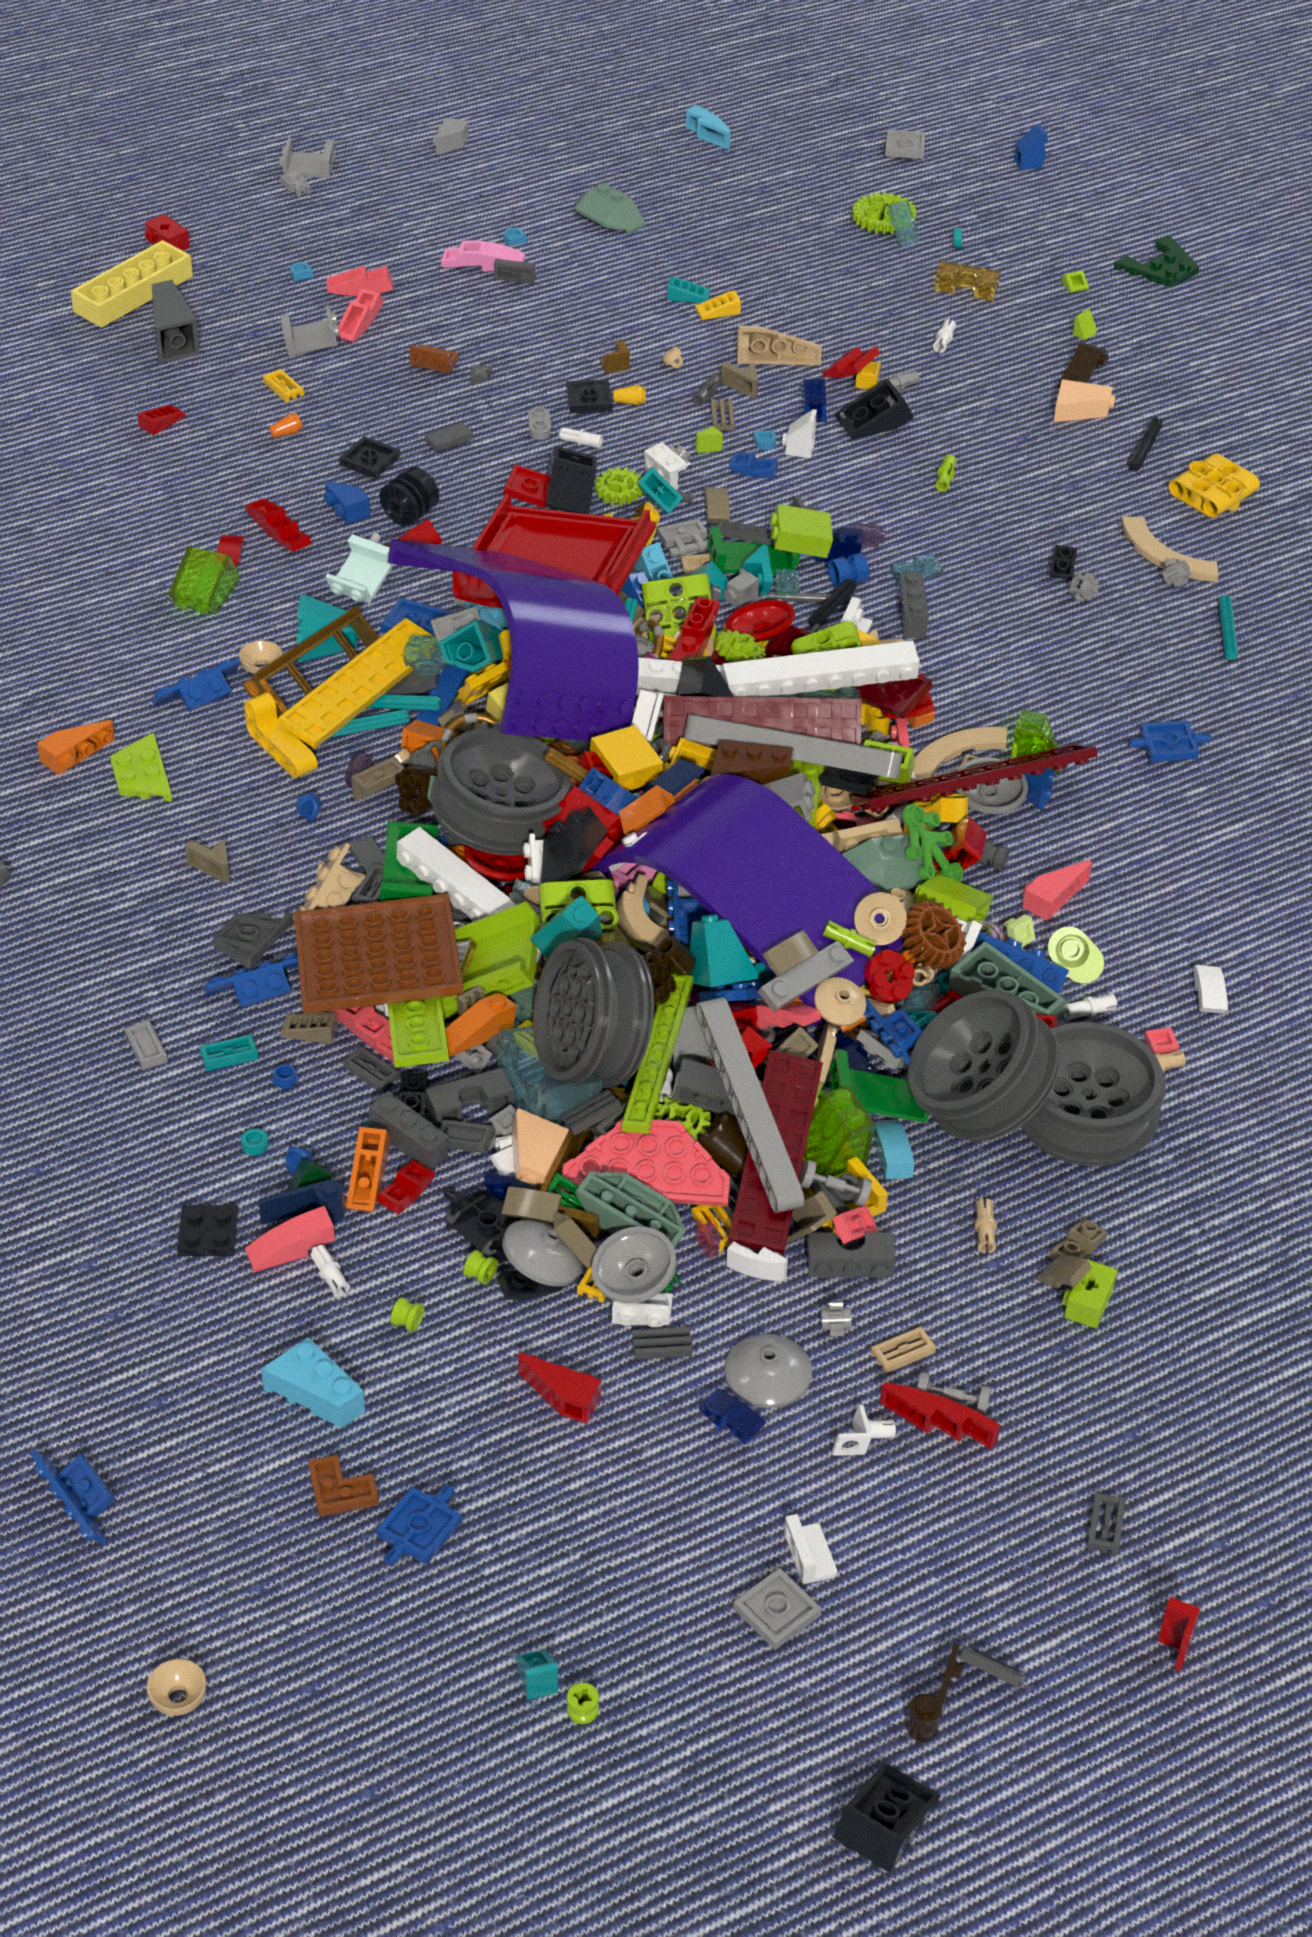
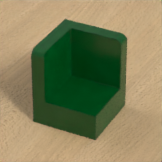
[288,1157,334,1190]

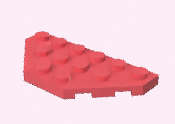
[560,1119,730,1207]

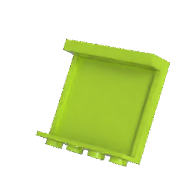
[441,901,540,1019]

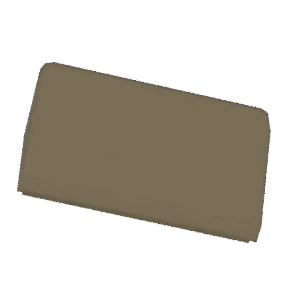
[554,1212,597,1268]

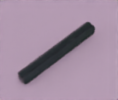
[1129,417,1163,471]

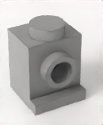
[723,569,759,608]

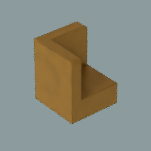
[600,340,630,374]

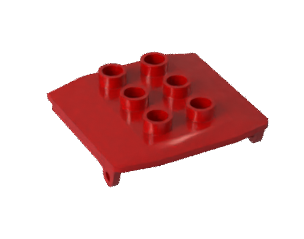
[452,494,656,609]

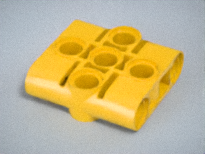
[1169,453,1260,518]

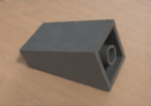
[152,280,200,364]

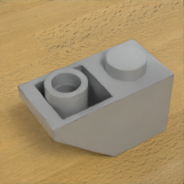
[433,118,468,155]

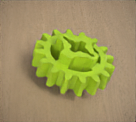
[595,466,642,506]
[714,630,766,663]
[654,1096,711,1142]

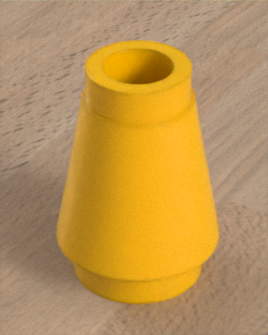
[613,384,646,406]

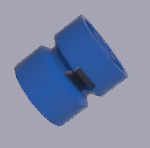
[828,553,869,589]

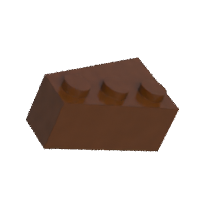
[711,740,794,785]

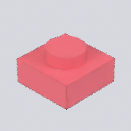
[1144,1027,1179,1055]

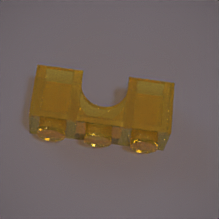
[934,260,1001,302]

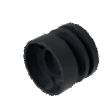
[379,467,439,526]

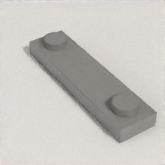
[758,940,854,1012]

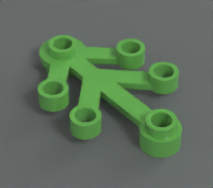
[902,804,963,882]

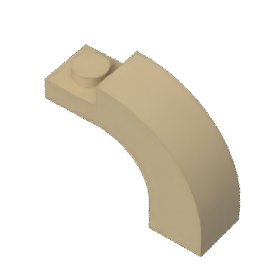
[616,874,669,950]

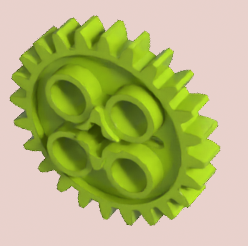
[852,192,917,235]

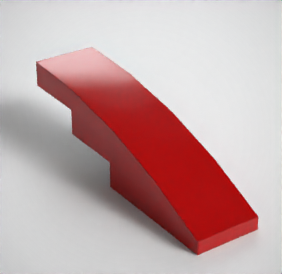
[244,498,311,552]
[880,1382,1000,1449]

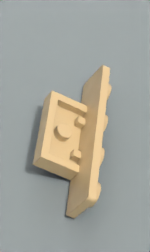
[821,819,904,854]
[291,842,360,929]

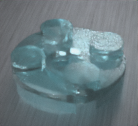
[403,635,450,676]

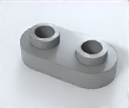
[528,406,551,440]

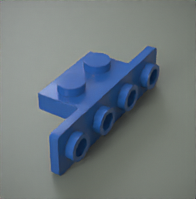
[152,658,241,712]
[667,880,705,946]
[971,931,1069,993]
[204,954,299,1009]
[864,997,922,1065]
[30,1450,116,1544]

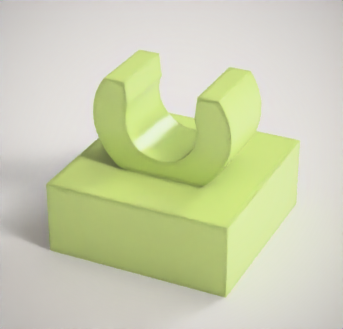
[1003,914,1035,948]

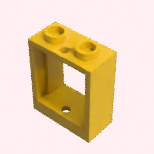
[662,738,717,782]

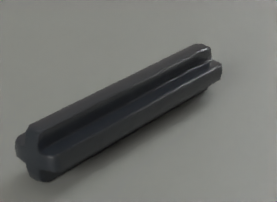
[808,578,857,627]

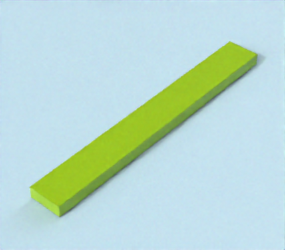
[621,974,694,1134]

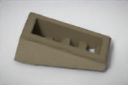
[280,1012,339,1044]

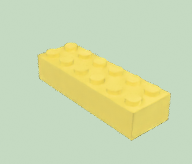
[71,240,193,328]

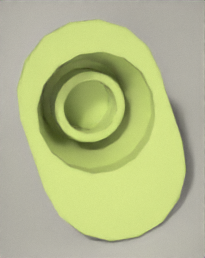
[1048,926,1104,984]

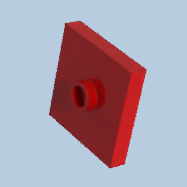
[503,464,547,508]

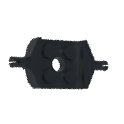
[444,1187,522,1264]

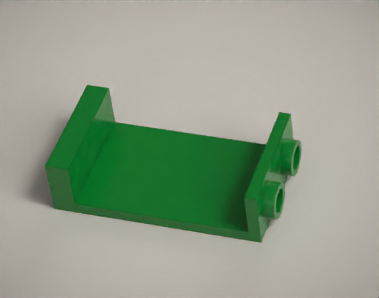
[707,527,800,575]
[380,821,438,902]
[828,1049,929,1123]

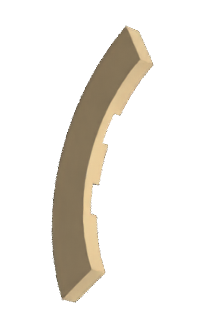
[1121,516,1219,582]
[913,727,1008,780]
[812,1020,838,1118]

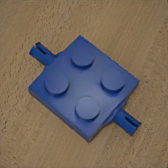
[1128,720,1211,763]
[699,981,762,1002]
[376,1484,462,1567]

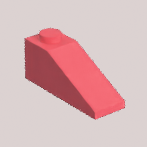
[1022,860,1092,921]

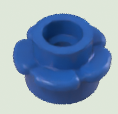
[272,1064,299,1089]

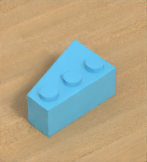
[261,1337,365,1428]

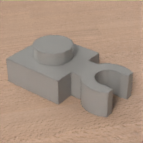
[280,171,310,197]
[489,1104,517,1149]

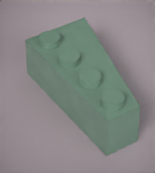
[948,941,1066,1022]

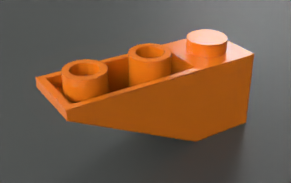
[37,720,115,775]

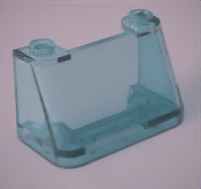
[497,1026,602,1123]

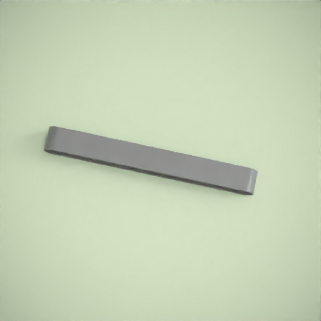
[684,714,903,778]
[696,997,804,1213]

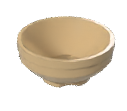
[239,640,282,674]
[147,1659,206,1716]

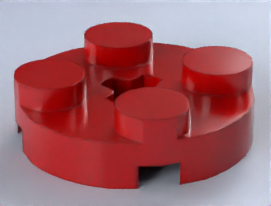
[864,949,915,1004]

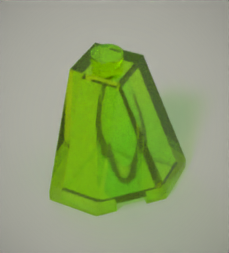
[1011,710,1059,774]

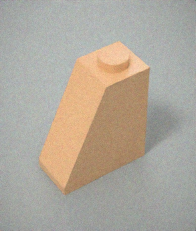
[1054,379,1115,422]
[512,1108,569,1191]

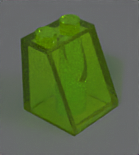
[168,546,241,615]
[803,1085,875,1177]

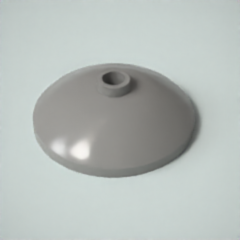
[955,757,1028,814]
[502,1219,583,1286]
[591,1226,677,1303]
[724,1334,812,1408]

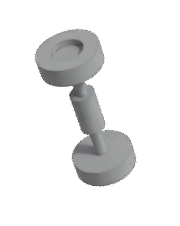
[799,1159,872,1206]
[917,1372,991,1416]

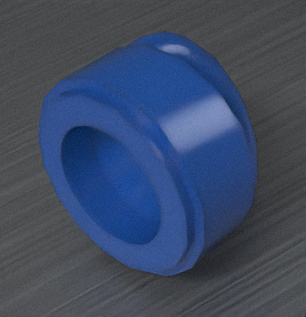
[295,793,322,821]
[285,1146,313,1174]

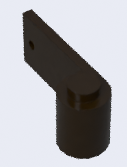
[1058,342,1109,388]
[623,936,696,976]
[906,1643,964,1742]

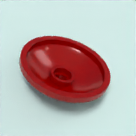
[725,600,795,642]
[464,845,528,882]

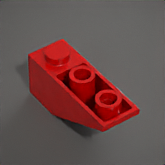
[518,1352,601,1424]

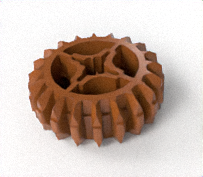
[900,900,967,970]

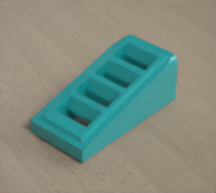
[667,276,711,303]

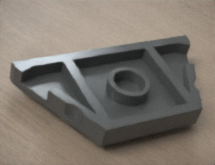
[213,912,293,969]

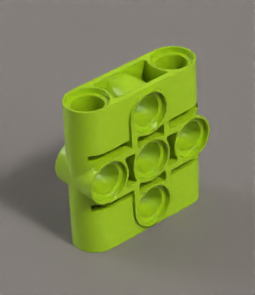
[641,574,717,653]
[791,621,862,698]
[539,880,619,963]

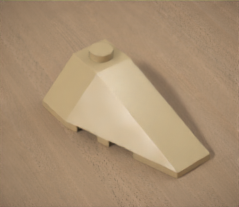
[737,326,822,365]

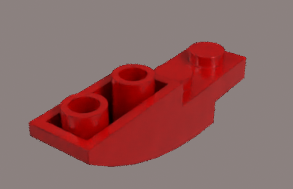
[668,597,720,661]

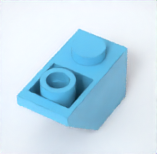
[634,542,673,582]

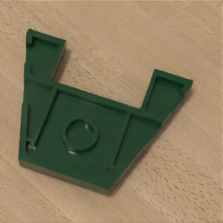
[1114,235,1199,288]

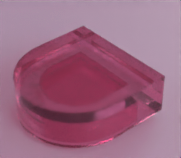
[696,1222,721,1258]

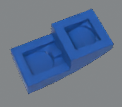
[729,452,779,478]

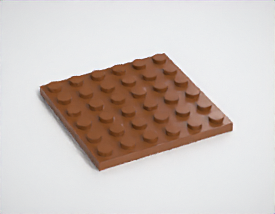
[294,893,464,1014]

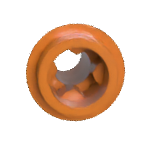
[269,413,303,439]

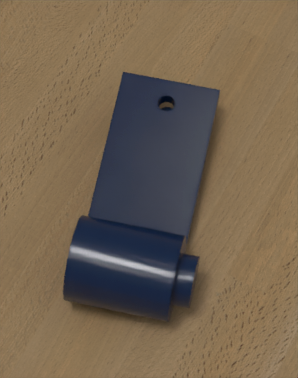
[258,1180,346,1225]

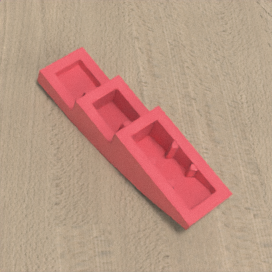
[743,999,821,1030]
[329,1006,394,1062]

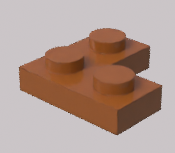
[308,1455,379,1517]

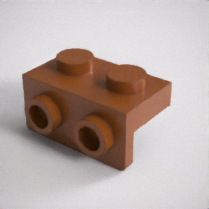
[409,344,459,373]

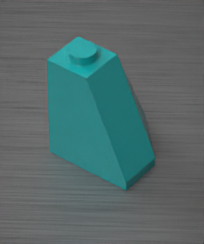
[297,595,360,661]
[438,619,504,673]
[530,896,604,959]
[687,914,758,987]

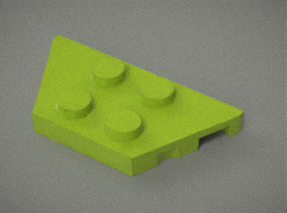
[110,733,172,802]

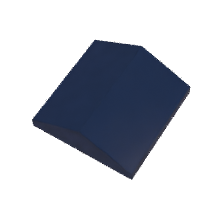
[641,759,705,796]

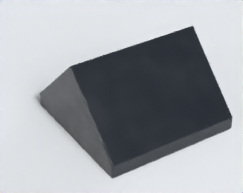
[677,656,734,697]

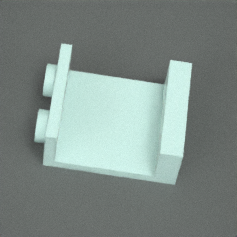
[325,534,394,604]

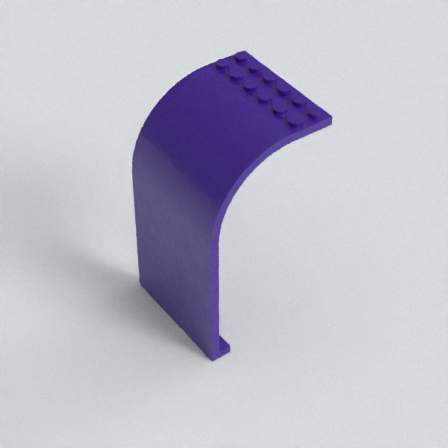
[387,539,639,741]
[586,774,905,1027]

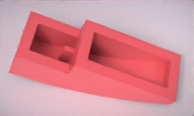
[327,265,393,296]
[336,288,384,343]
[245,1206,335,1272]

